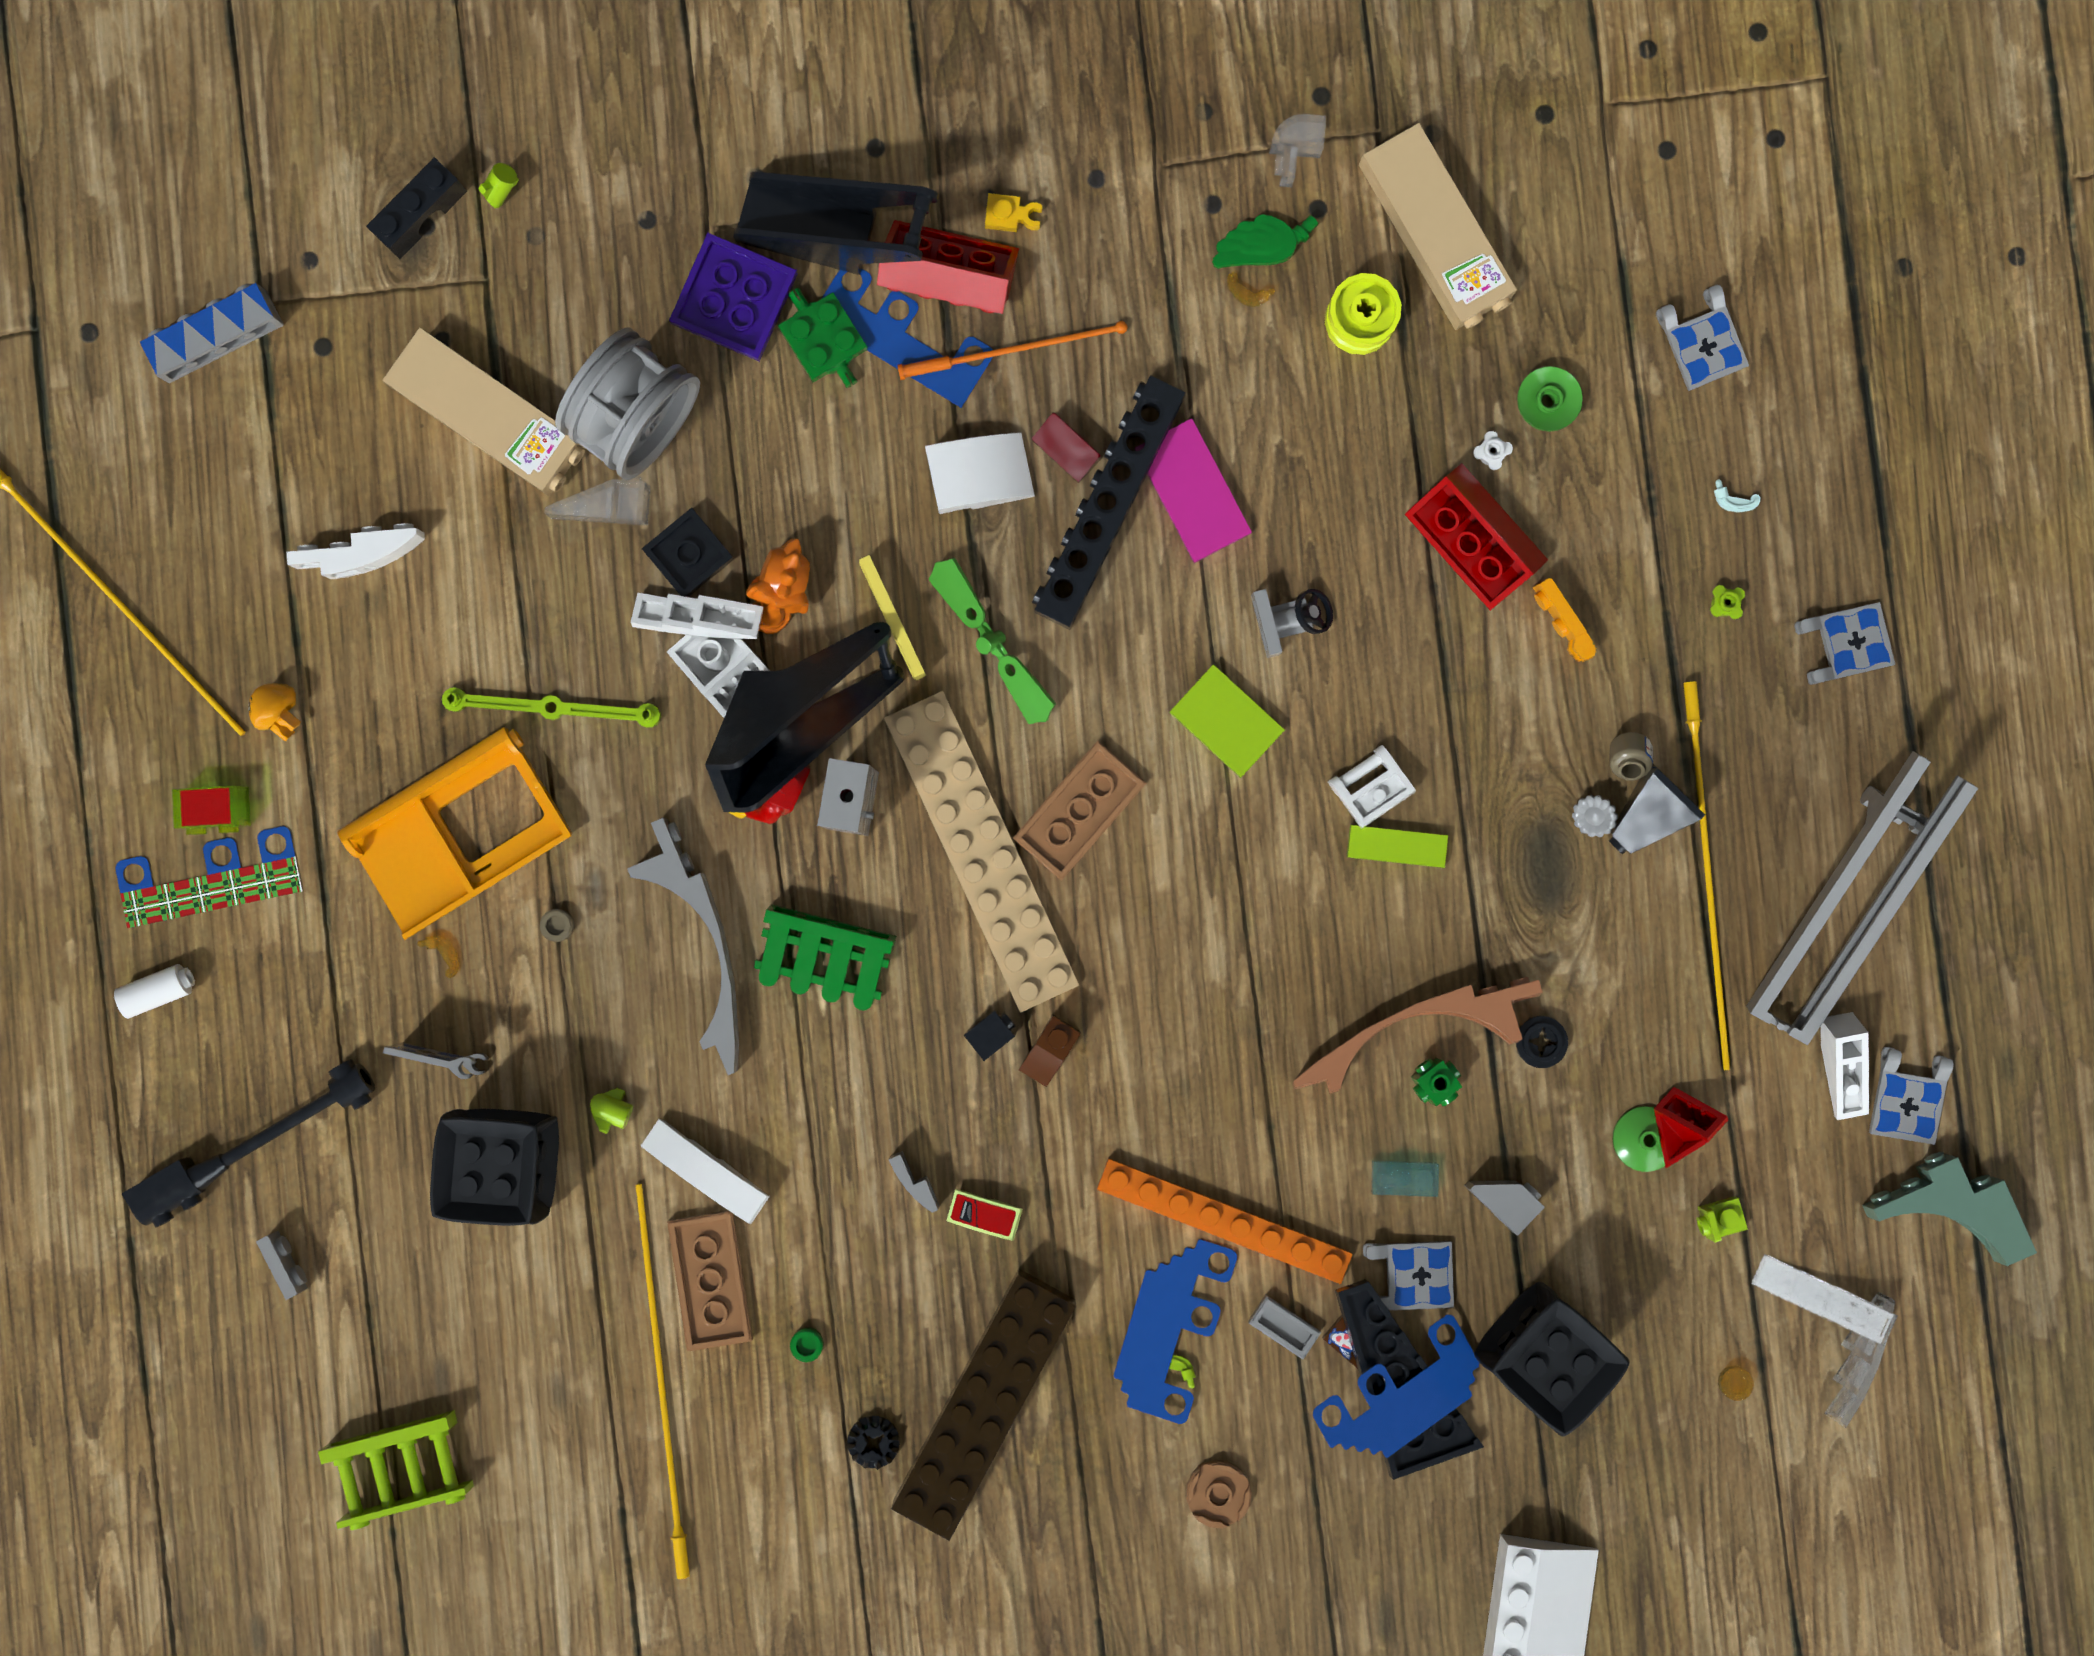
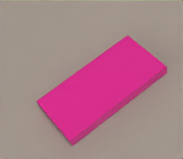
[1134,418,1252,563]

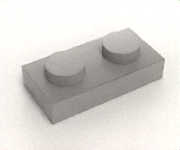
[256,1231,308,1300]

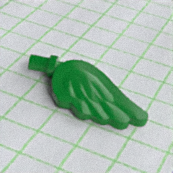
[1212,214,1319,269]

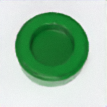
[790,1327,824,1362]

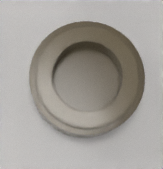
[540,909,574,942]

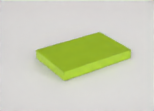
[1169,664,1285,778]

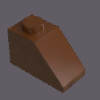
[1019,1014,1081,1087]

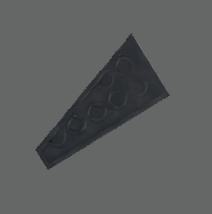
[1335,1279,1484,1480]

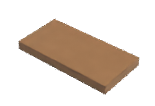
[1013,741,1146,881]
[667,1211,753,1352]

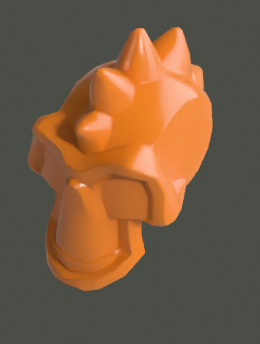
[746,539,810,634]

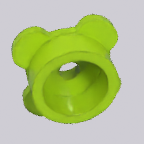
[1710,585,1745,620]

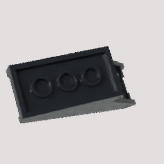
[733,172,939,275]
[705,622,904,813]

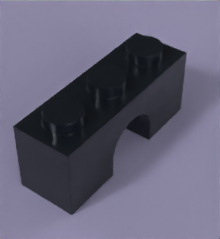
[366,157,467,259]

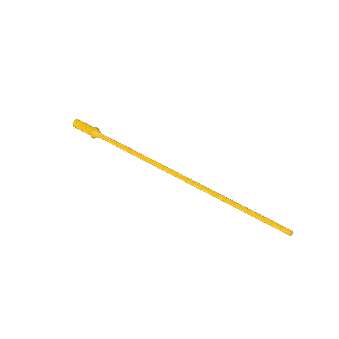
[0,469,246,736]
[1683,681,1730,1070]
[635,1184,690,1579]

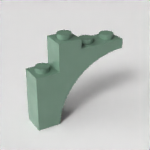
[1862,1152,2037,1266]

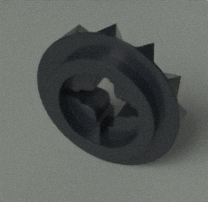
[1516,1016,1568,1068]
[847,1416,900,1470]

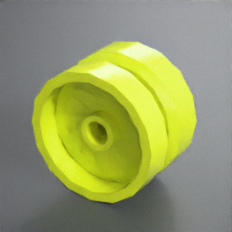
[1325,273,1402,355]

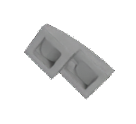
[888,1151,940,1213]

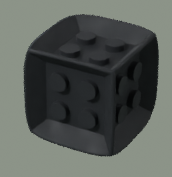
[430,1109,559,1226]
[1474,1282,1630,1437]

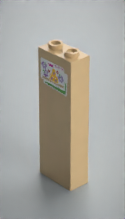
[1359,123,1517,330]
[382,327,585,497]

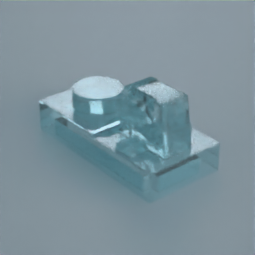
[1371,1161,1439,1197]

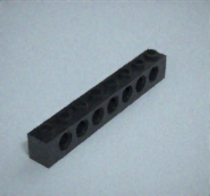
[1032,375,1186,630]

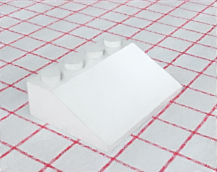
[1483,1534,1599,1656]

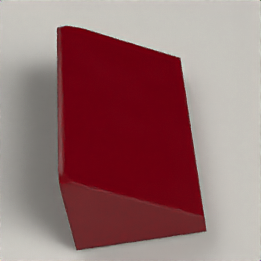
[1031,412,1101,483]

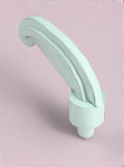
[1714,479,1760,513]

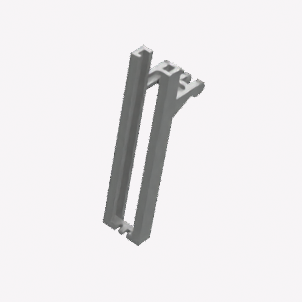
[1746,751,1978,1045]

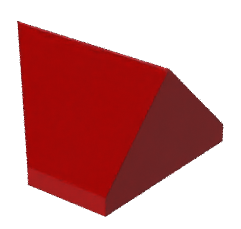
[1654,1087,1729,1168]

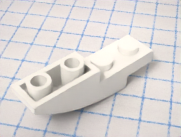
[286,523,425,579]

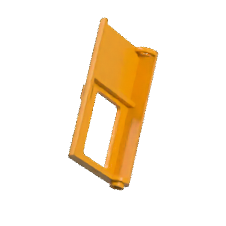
[337,727,572,940]

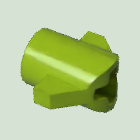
[478,163,519,208]
[590,1088,633,1134]

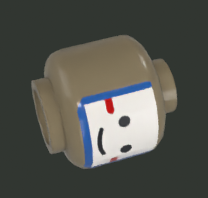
[1609,732,1653,781]

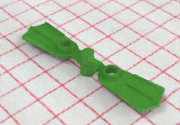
[929,558,1056,724]

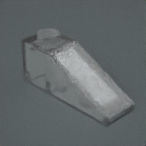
[544,476,651,525]

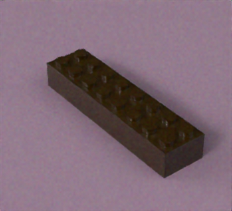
[891,1268,1076,1541]

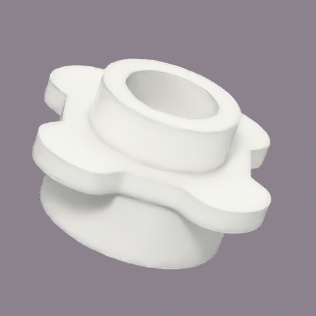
[1474,431,1513,470]

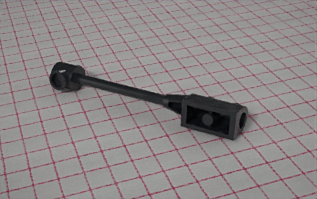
[122,1059,375,1228]

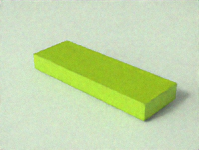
[1346,825,1448,868]

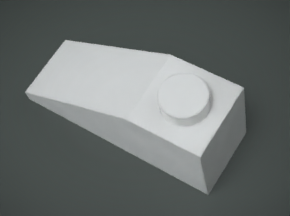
[1820,1012,1869,1120]

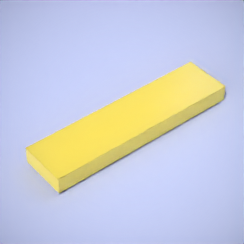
[859,555,926,681]

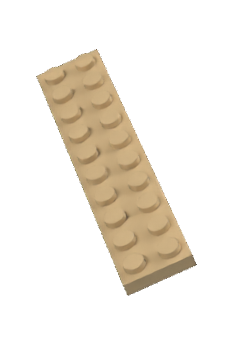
[884,691,1079,1013]

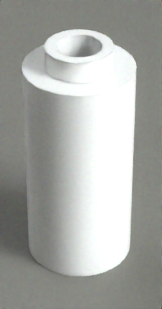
[114,964,195,1019]

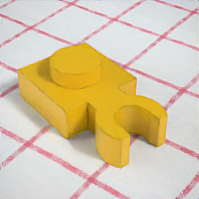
[985,193,1042,232]

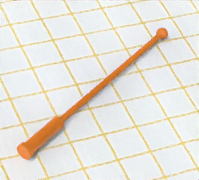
[897,321,1128,381]

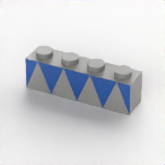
[140,283,284,383]

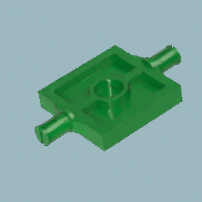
[778,288,867,388]

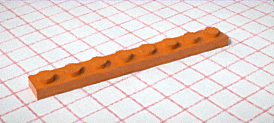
[1097,1158,1352,1284]

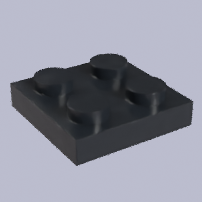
[642,507,734,597]

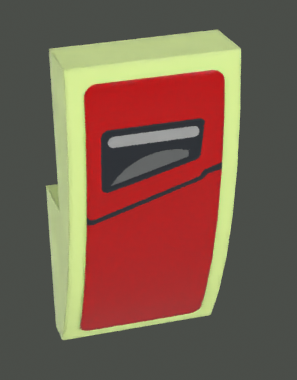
[946,1189,1023,1241]

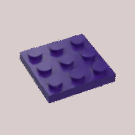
[669,232,798,362]

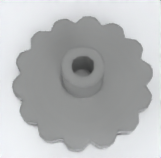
[1572,795,1618,837]

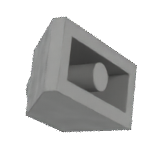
[1464,1180,1545,1236]

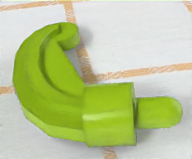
[1169,1355,1196,1389]

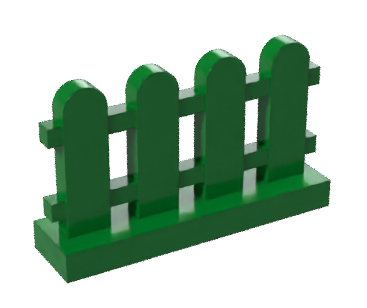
[754,904,897,1011]

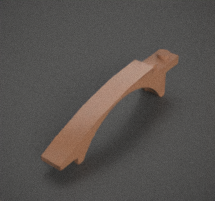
[1293,977,1543,1094]

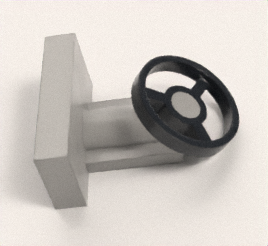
[1251,589,1333,658]

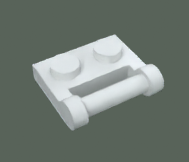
[1328,745,1416,829]

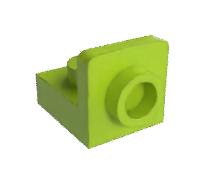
[1696,1196,1748,1243]

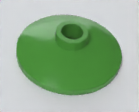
[1517,366,1583,432]
[1612,1106,1665,1172]

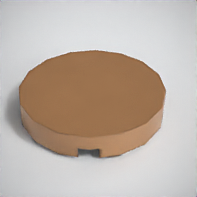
[1186,1460,1252,1529]

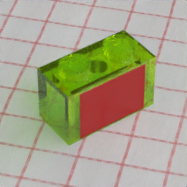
[172,786,251,835]

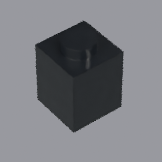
[964,1010,1016,1061]

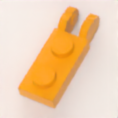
[1533,578,1597,662]

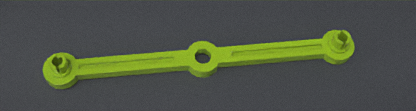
[442,687,661,728]

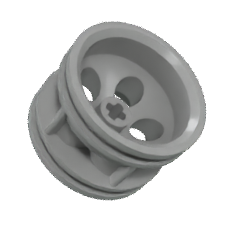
[555,328,700,480]

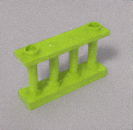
[318,1410,474,1530]

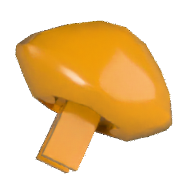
[248,683,301,741]

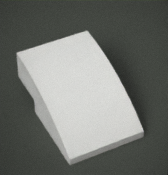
[925,433,1035,514]
[667,635,770,718]

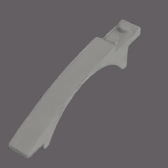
[627,818,739,1075]

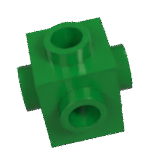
[1411,1058,1462,1107]

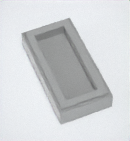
[1248,1294,1321,1360]

